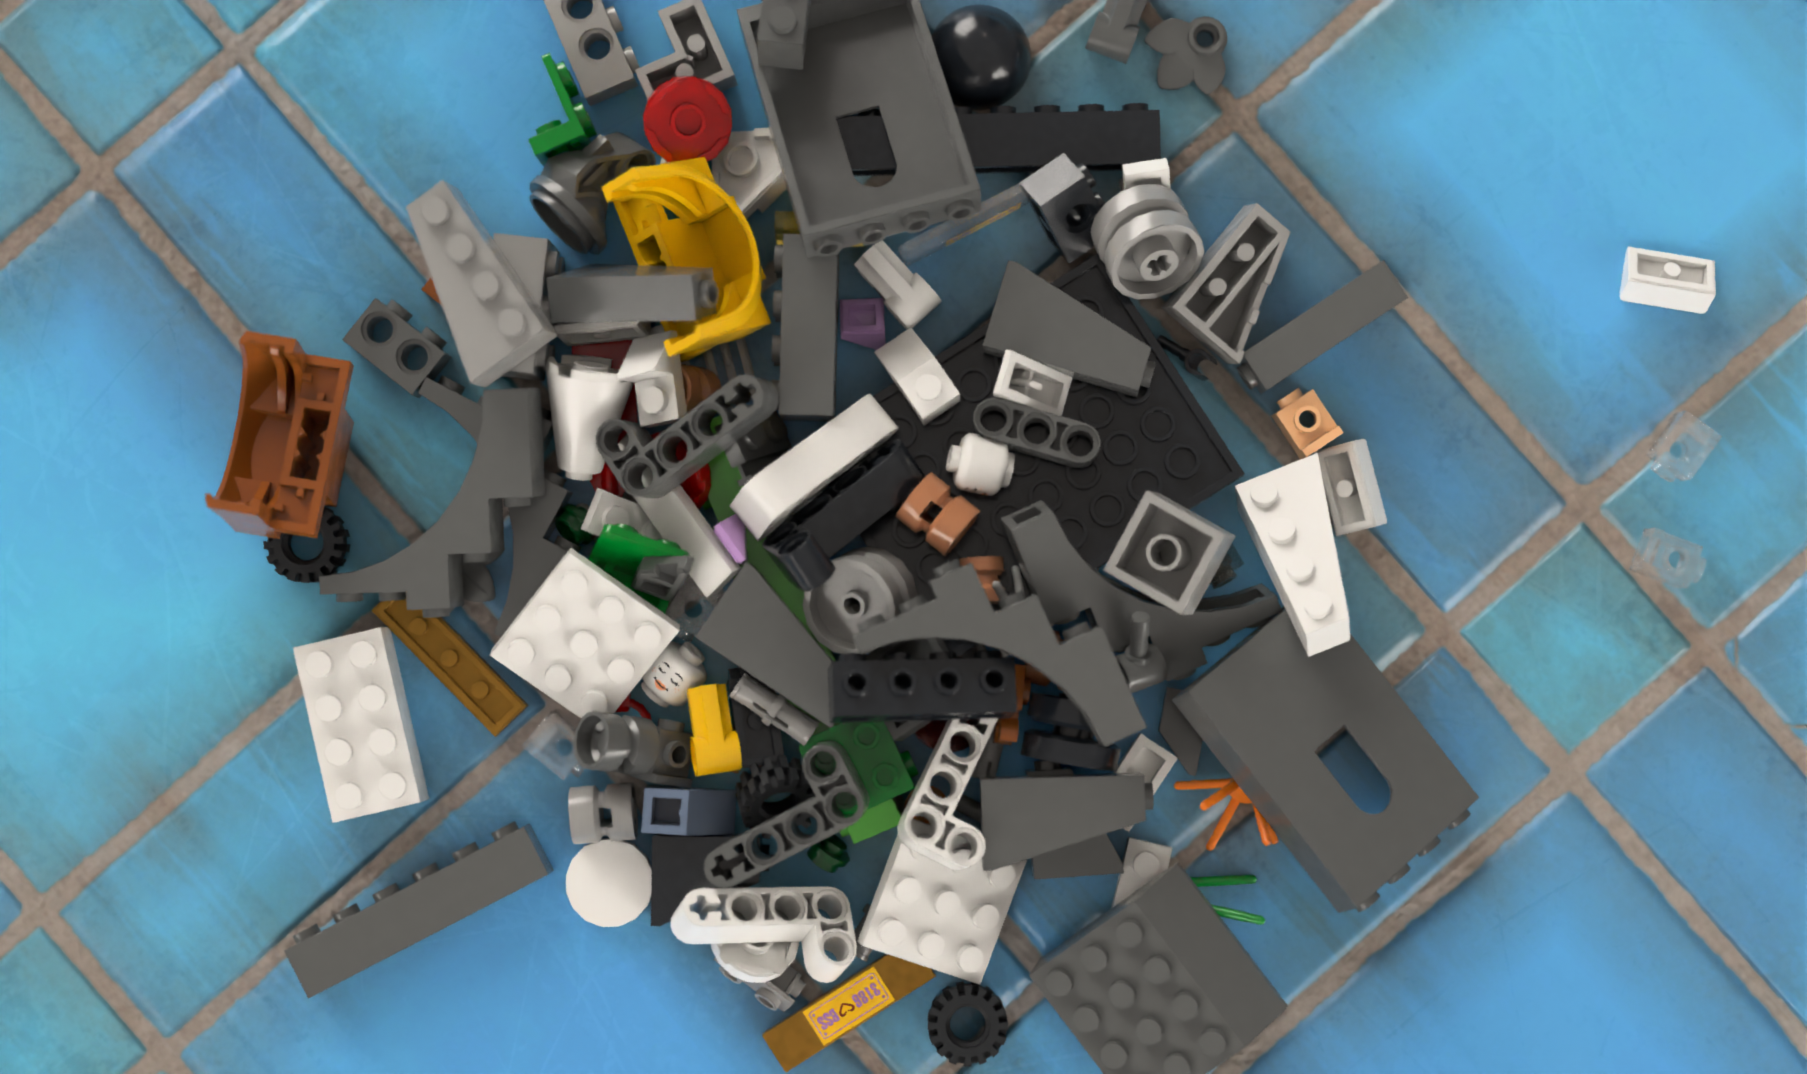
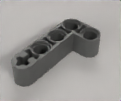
[596,375,779,498]
[704,740,870,888]

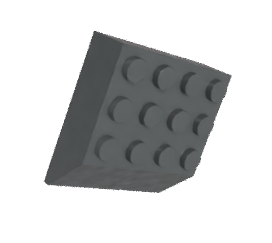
[1029,862,1288,1074]

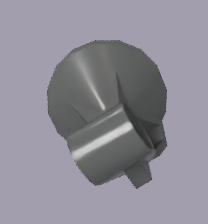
[529,132,656,255]

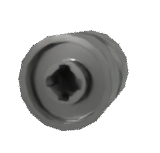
[574,711,659,775]

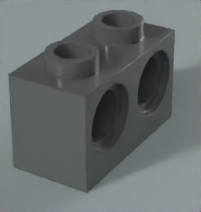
[342,298,452,398]

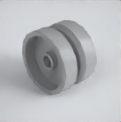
[1090,184,1204,300]
[803,546,918,654]

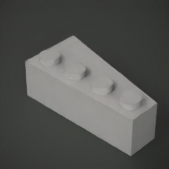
[406,180,558,388]

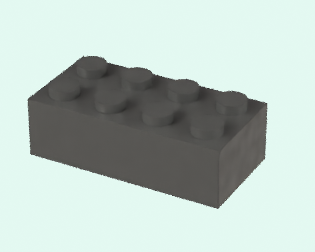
[771,234,840,422]

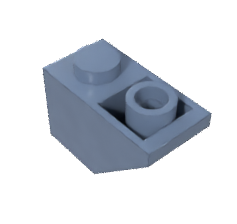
[641,784,737,836]

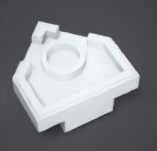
[712,128,787,220]

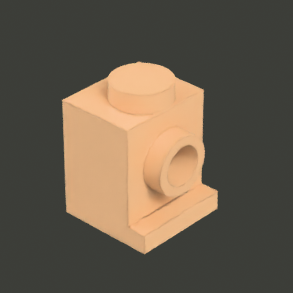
[1271,387,1344,460]

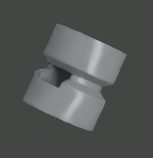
[568,782,638,844]

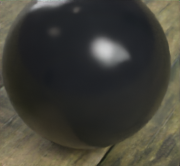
[931,5,1031,110]

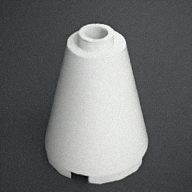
[546,354,634,481]

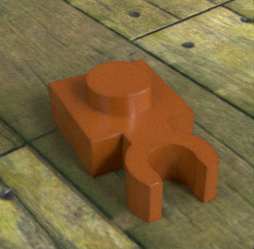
[993,664,1031,745]

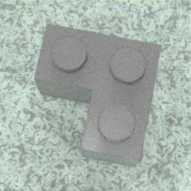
[635,0,737,99]

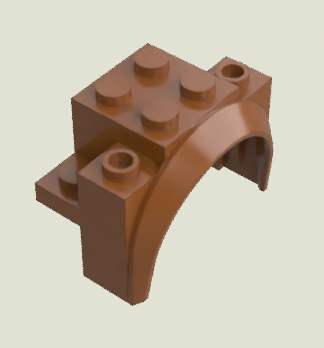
[205,331,354,539]

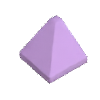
[840,298,885,350]
[713,514,748,565]

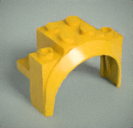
[601,157,771,362]

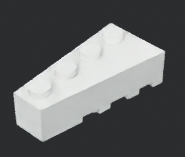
[1235,453,1350,657]

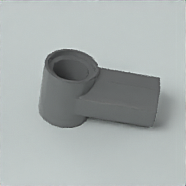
[1085,0,1148,64]

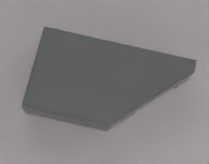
[630,556,694,602]
[1158,687,1203,776]

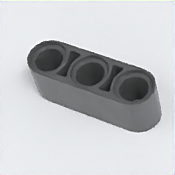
[973,398,1101,468]

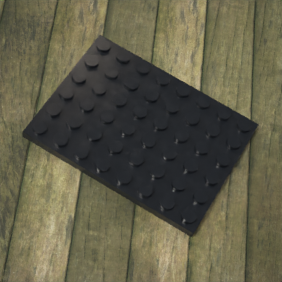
[801,253,1245,658]

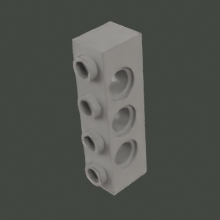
[543,0,640,106]

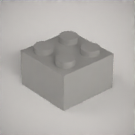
[1103,490,1236,615]

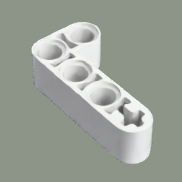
[729,393,899,541]
[897,719,998,870]
[670,886,857,983]

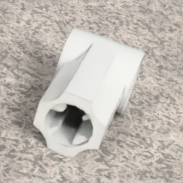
[854,240,942,329]

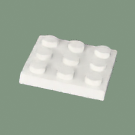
[490,548,680,719]
[857,818,1027,985]

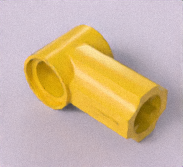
[687,684,742,776]

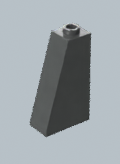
[983,260,1156,397]
[1237,260,1409,394]
[546,264,719,323]
[695,562,845,728]
[980,772,1154,871]

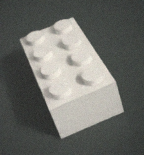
[293,627,429,823]

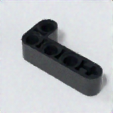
[762,439,925,592]

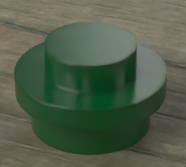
[555,504,595,545]
[807,834,850,873]

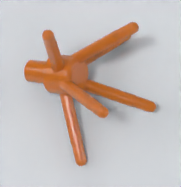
[1174,778,1279,851]

